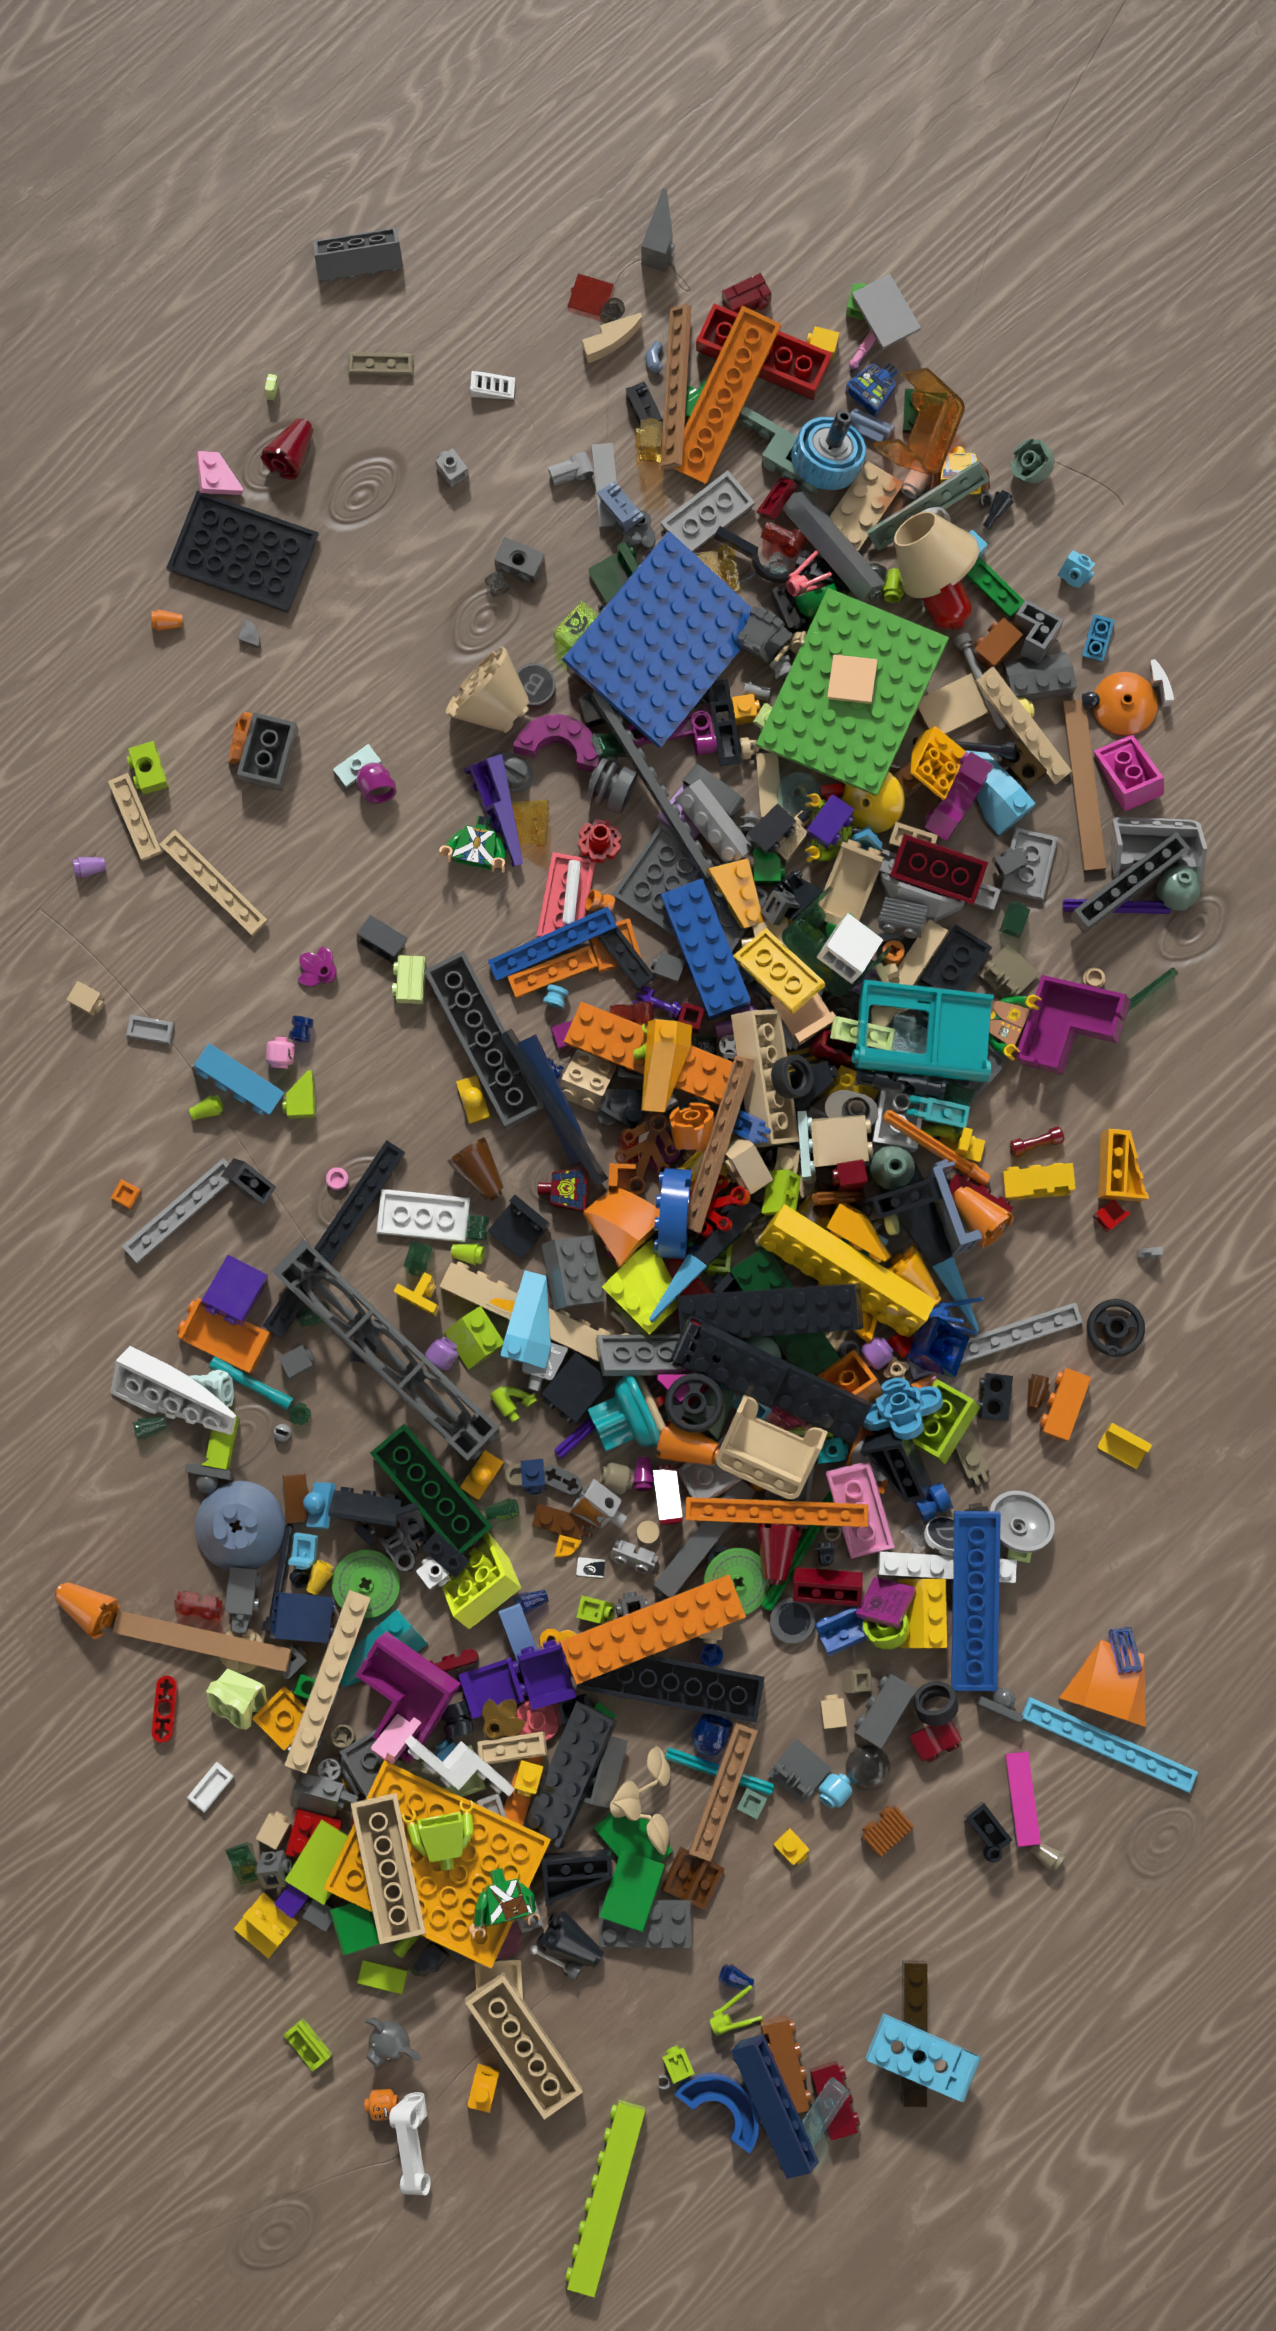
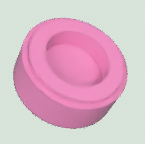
[326,1168,349,1191]

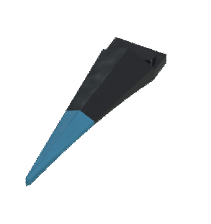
[875,1163,979,1332]
[650,1182,766,1322]

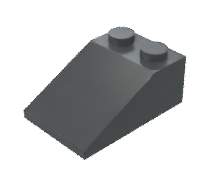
[641,189,675,272]

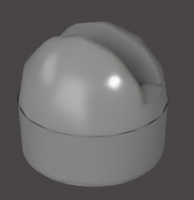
[273,1424,292,1442]

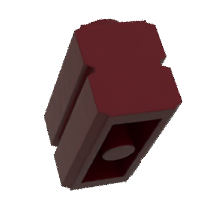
[722,273,772,314]

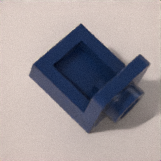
[520,1459,547,1495]

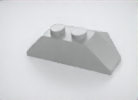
[878,872,965,924]

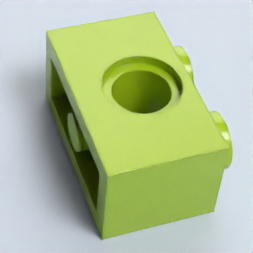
[127,741,169,795]

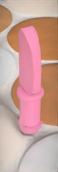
[849,330,876,369]

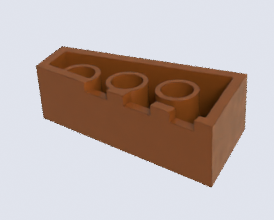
[760,2014,812,2113]

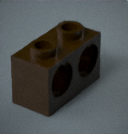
[996,738,1047,792]

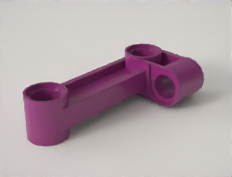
[627,711,717,756]

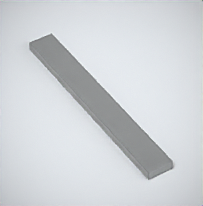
[906,1302,1083,1380]

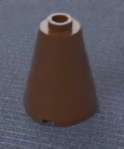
[447,1137,504,1201]

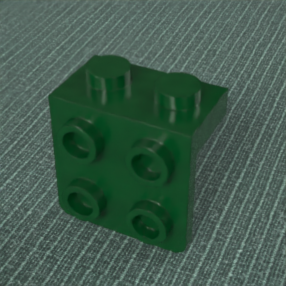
[588,541,639,604]

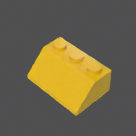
[898,1579,947,1648]

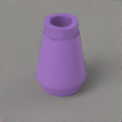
[73,857,106,879]

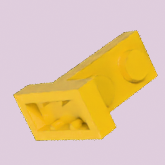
[939,1127,985,1163]

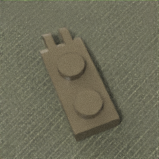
[955,1425,990,1487]

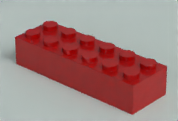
[696,303,832,401]

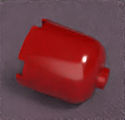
[922,580,972,631]

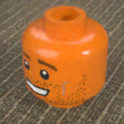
[364,2089,399,2121]

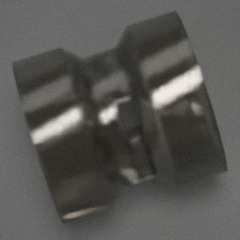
[599,298,625,323]

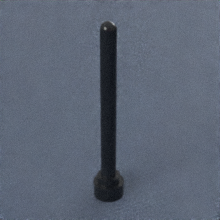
[912,737,1017,760]
[262,1523,294,1631]

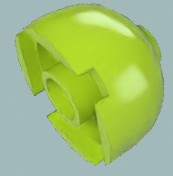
[863,1614,910,1650]

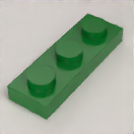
[965,557,1025,619]

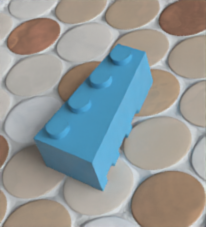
[192,1043,284,1116]

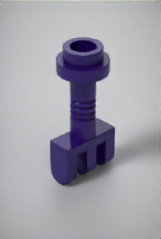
[632,986,682,1019]

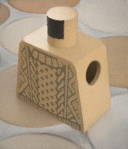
[775,811,811,865]

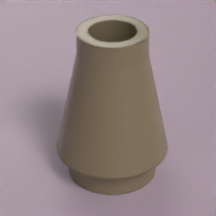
[1030,1843,1065,1872]

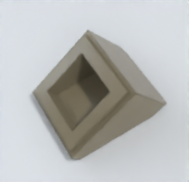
[842,1669,872,1693]

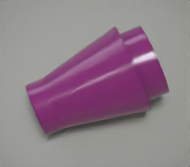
[633,1457,655,1491]

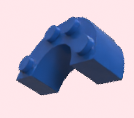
[654,1168,692,1259]
[675,2072,759,2154]

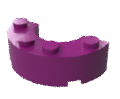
[513,714,600,773]
[925,752,994,841]

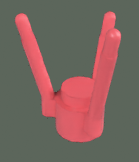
[786,550,832,597]

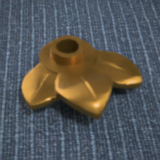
[482,1699,526,1739]

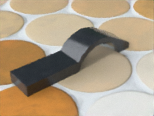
[713,526,805,583]

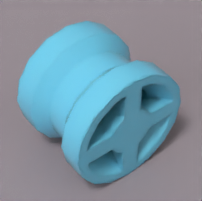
[543,985,569,1009]

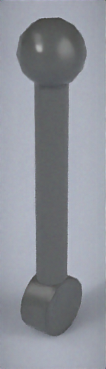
[730,563,771,589]

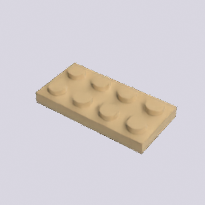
[829,461,903,552]

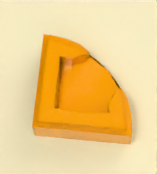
[554,1535,582,1558]

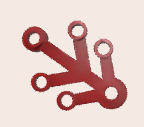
[689,1174,750,1237]

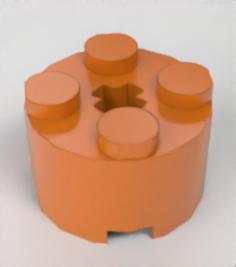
[669,1103,715,1152]

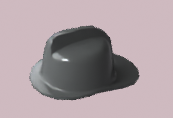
[487,751,534,793]

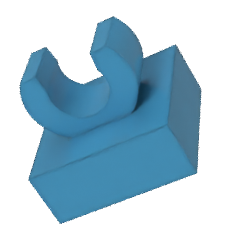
[851,826,883,851]

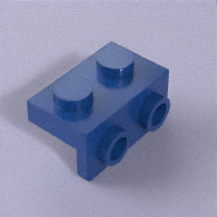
[815,1606,867,1656]

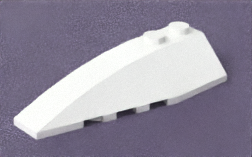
[110,1346,236,1434]

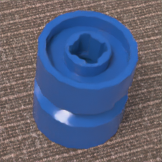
[913,1482,953,1522]

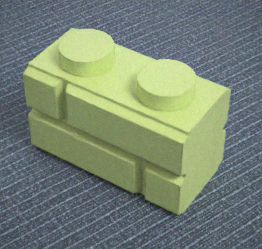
[392,955,426,1004]

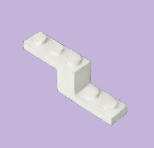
[405,1735,515,1796]

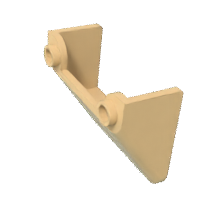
[716,1394,827,1499]

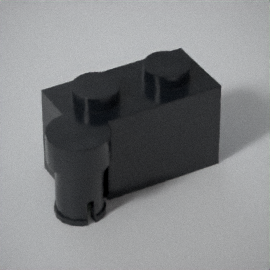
[964,1802,1013,1863]

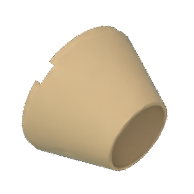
[894,511,979,598]

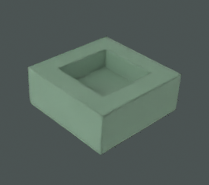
[736,1788,767,1819]

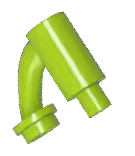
[489,1386,537,1423]

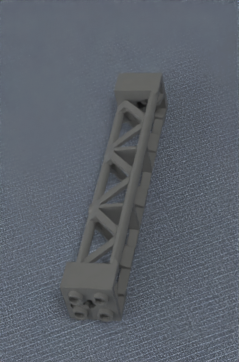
[272,1239,499,1461]

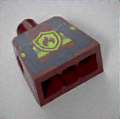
[537,1168,588,1213]

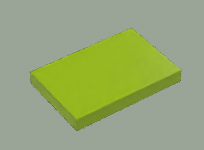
[285,1820,348,1905]

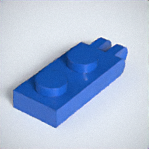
[733,1109,771,1144]

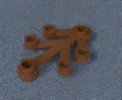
[615,1112,678,1195]

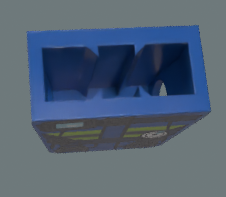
[845,363,898,417]

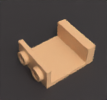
[770,993,835,1046]

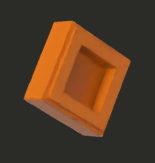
[110,1179,142,1210]

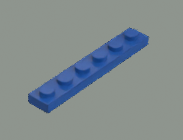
[488,907,617,981]

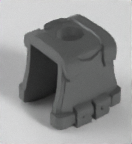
[737,606,794,664]

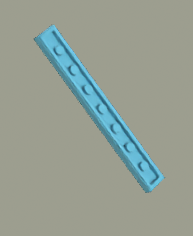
[1022,1697,1198,1794]

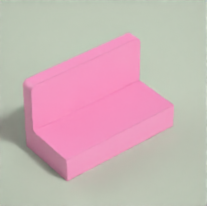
[371,1714,421,1764]

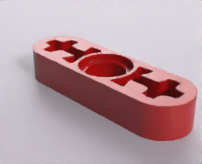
[151,1675,178,1743]

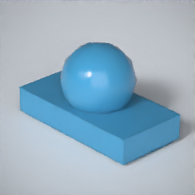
[303,1482,336,1529]

